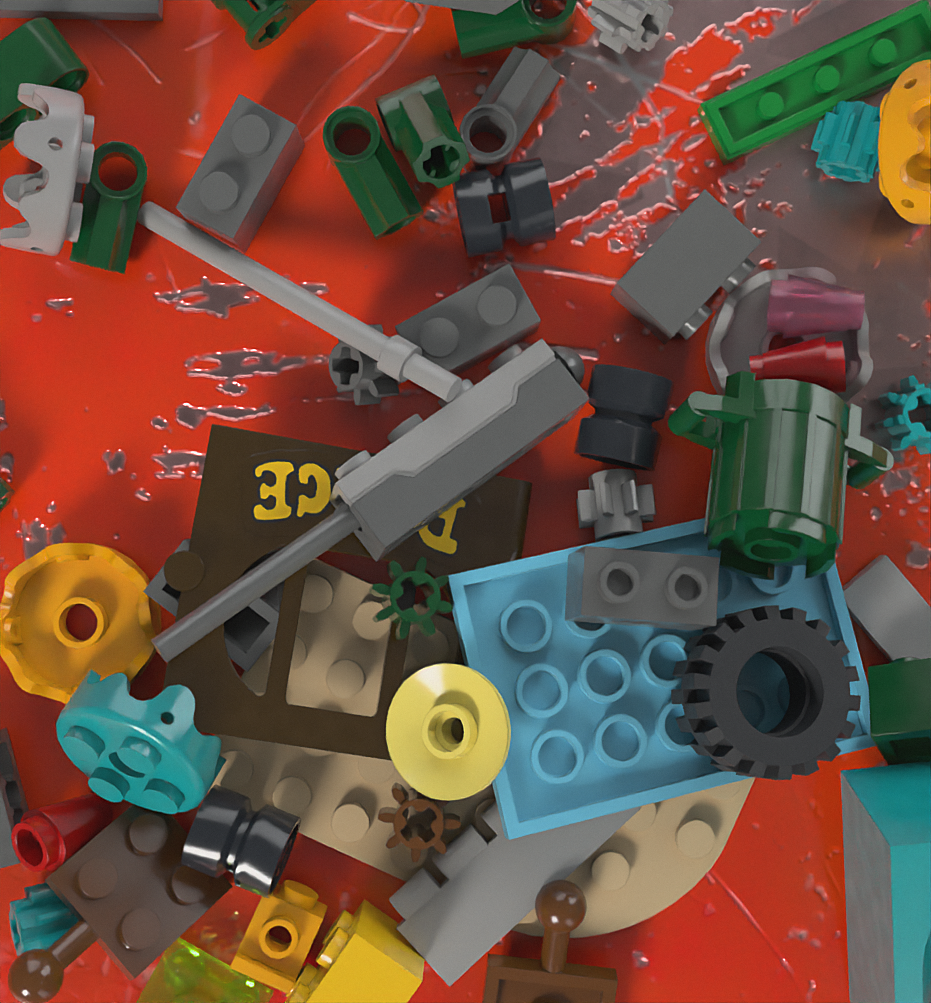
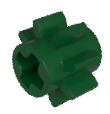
[369,557,453,640]

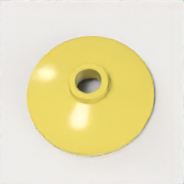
[386,663,511,801]

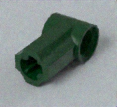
[451,0,577,59]
[375,74,470,189]
[322,106,424,240]
[69,141,147,274]

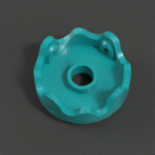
[56,669,227,814]

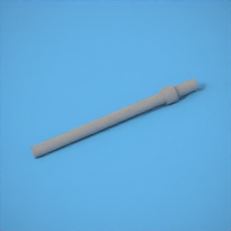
[137,201,462,402]

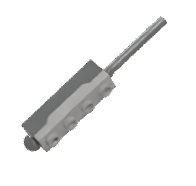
[151,338,590,662]

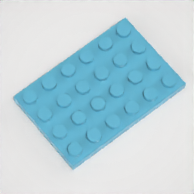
[446,518,876,840]

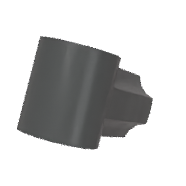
[459,46,560,176]

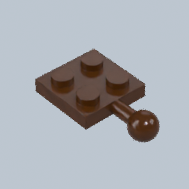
[8,804,233,1003]
[482,880,618,1003]

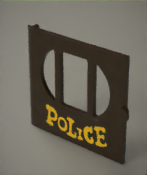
[161,424,532,761]

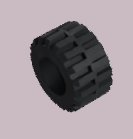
[671,605,861,780]

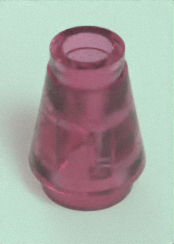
[766,274,865,339]

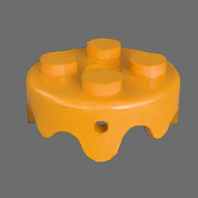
[878,59,931,225]
[0,543,161,705]

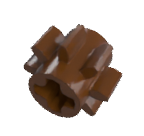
[378,782,460,863]

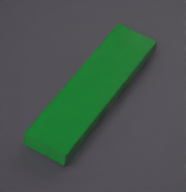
[697,0,931,165]

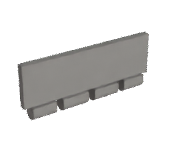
[389,800,641,987]

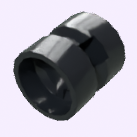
[452,157,556,258]
[573,364,674,471]
[181,784,301,899]

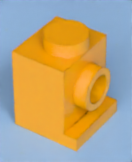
[230,880,328,995]

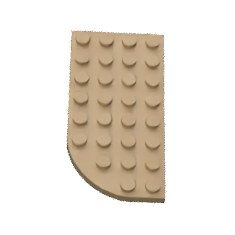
[209,558,756,938]

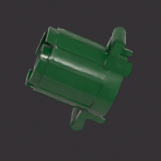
[668,370,894,580]

